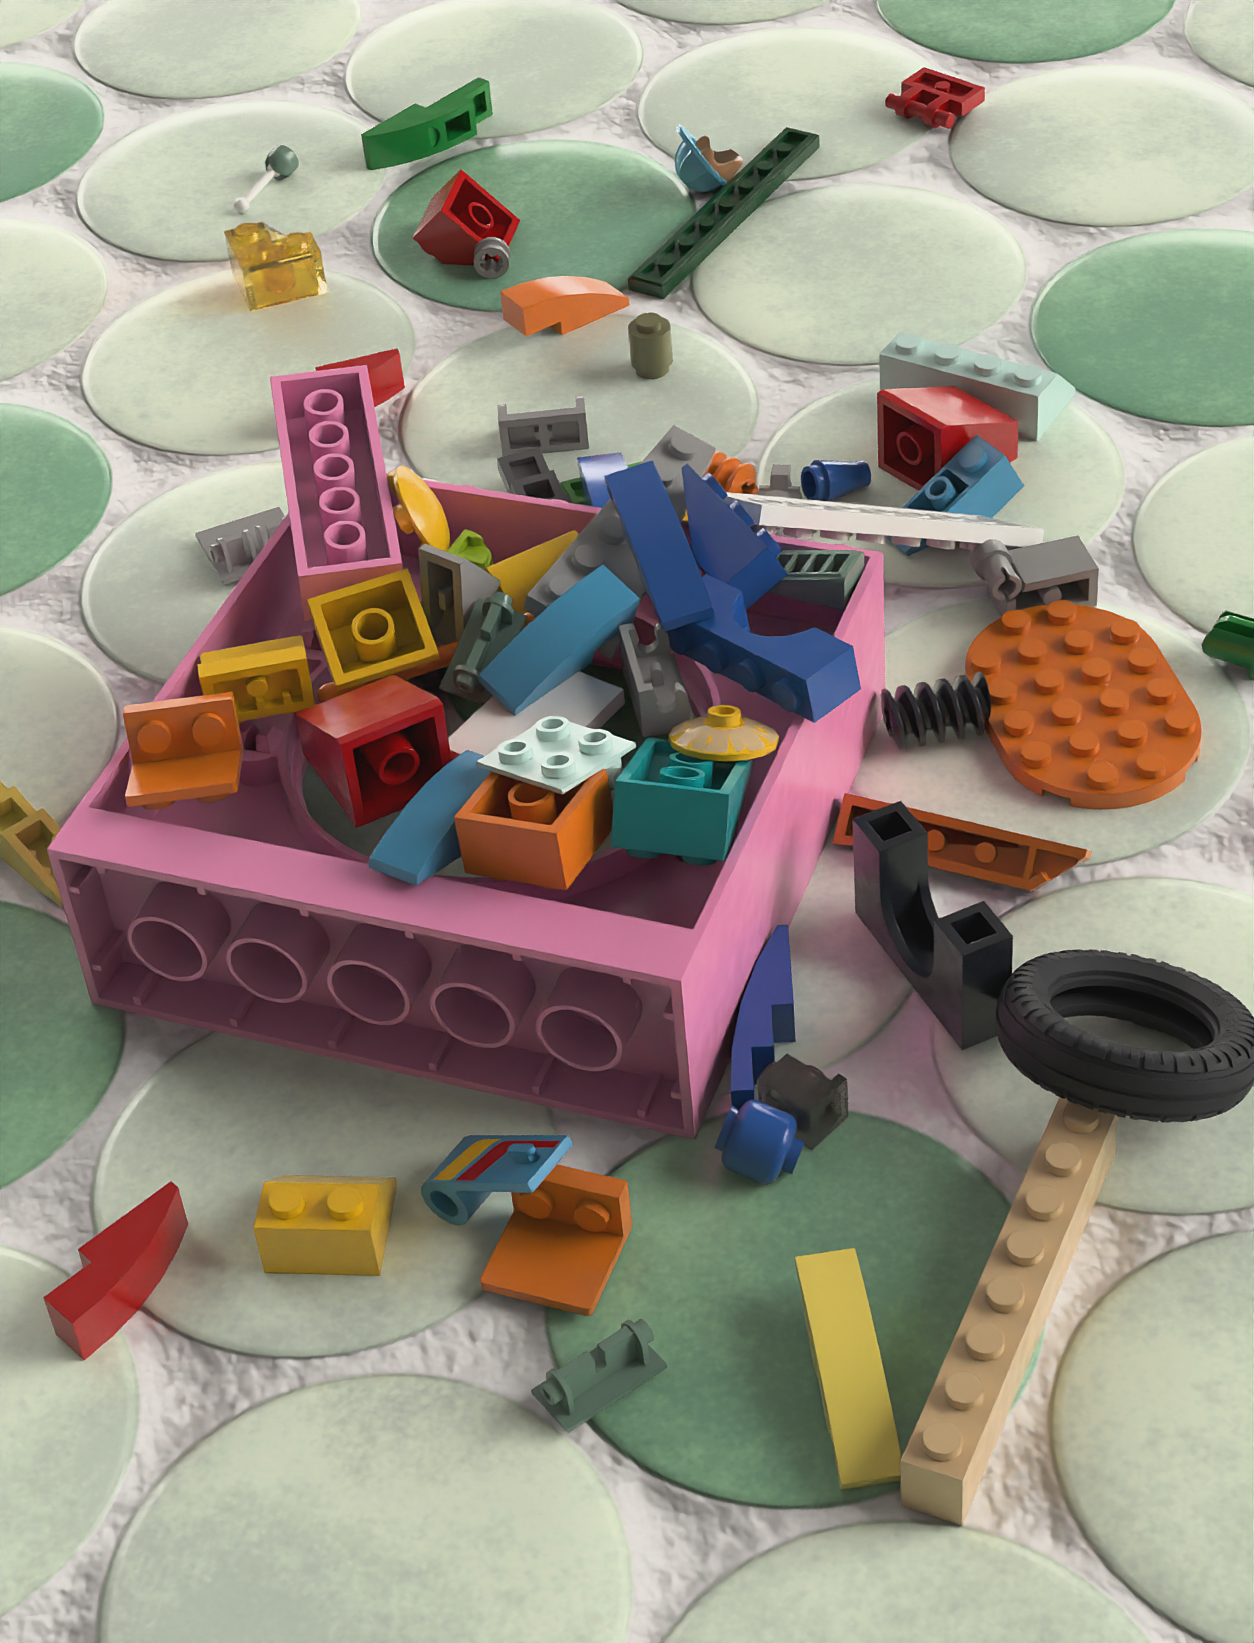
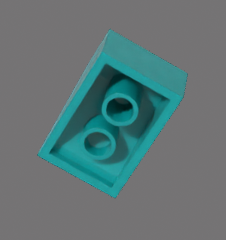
[611,738,754,866]

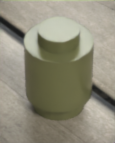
[628,312,673,379]

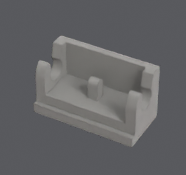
[497,396,589,457]
[618,623,694,738]

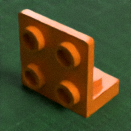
[123,691,244,810]
[480,1164,632,1316]

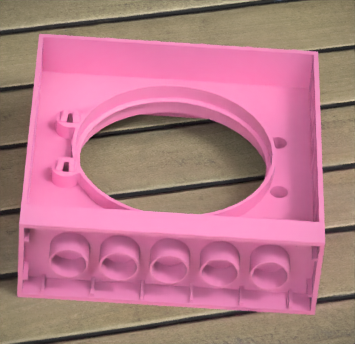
[47,473,885,1139]

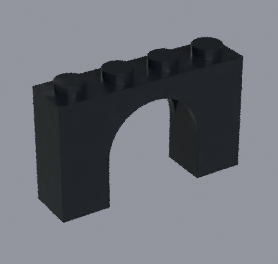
[853,801,1013,1050]

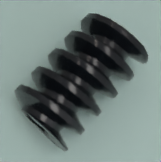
[880,672,991,750]

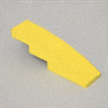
[0,781,63,907]
[795,1248,902,1490]

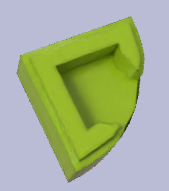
[446,529,493,572]

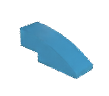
[478,565,640,716]
[369,750,491,886]

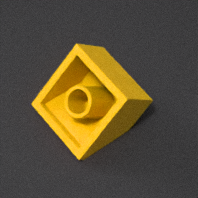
[307,568,440,691]
[253,1175,397,1276]

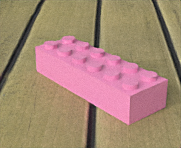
[270,365,403,621]

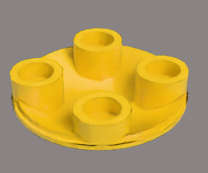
[386,466,451,552]

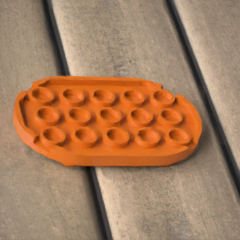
[965,600,1202,809]

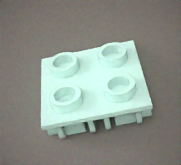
[476,716,636,794]

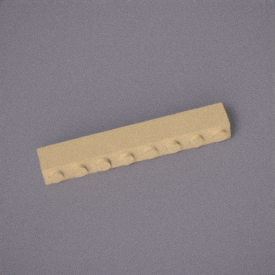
[900,1097,1118,1526]

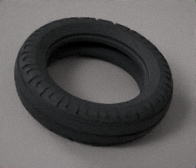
[995,949,1254,1123]

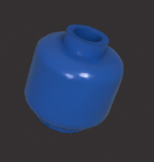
[715,1099,805,1185]

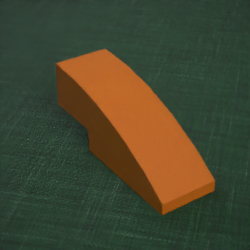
[500,276,629,337]

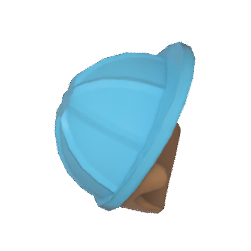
[675,125,743,192]

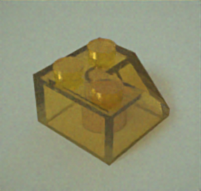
[224,222,328,312]

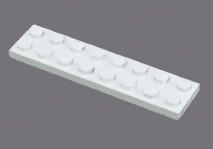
[724,492,1044,551]

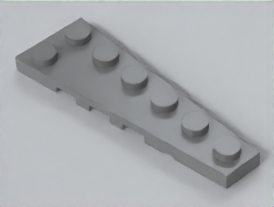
[523,425,716,659]

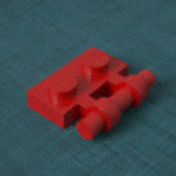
[885,67,985,129]

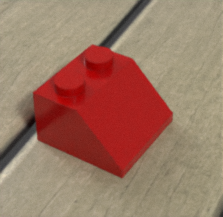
[412,169,520,266]

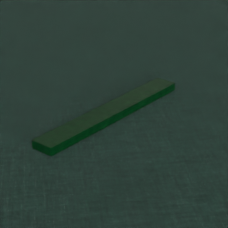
[628,127,820,299]

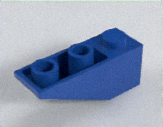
[681,463,788,610]

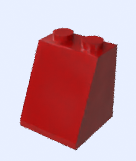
[877,386,1018,491]
[295,675,452,828]

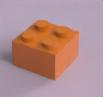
[454,769,613,890]

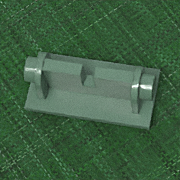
[439,592,527,705]
[531,1319,667,1433]

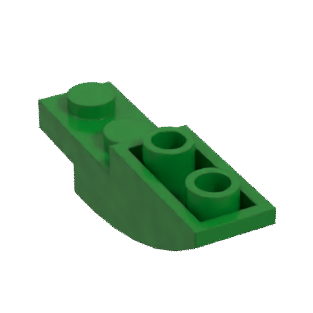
[361,77,493,170]

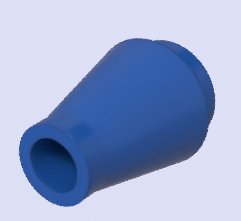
[801,460,871,502]

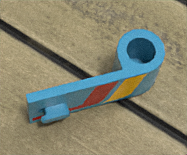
[421,1135,573,1226]

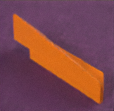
[832,793,1092,892]

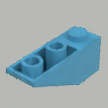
[887,434,1024,556]

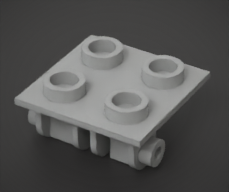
[195,507,285,585]

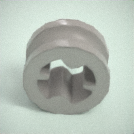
[473,237,510,279]

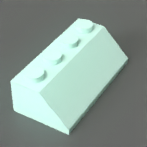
[879,332,1075,441]

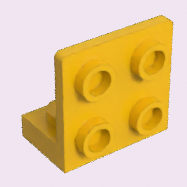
[197,635,315,723]

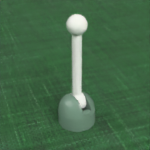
[234,145,299,213]

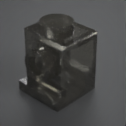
[757,1053,848,1150]

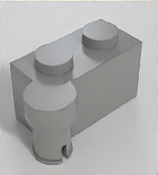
[970,535,1099,617]

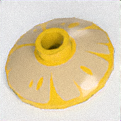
[668,705,779,762]

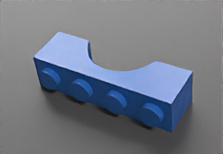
[667,574,861,723]

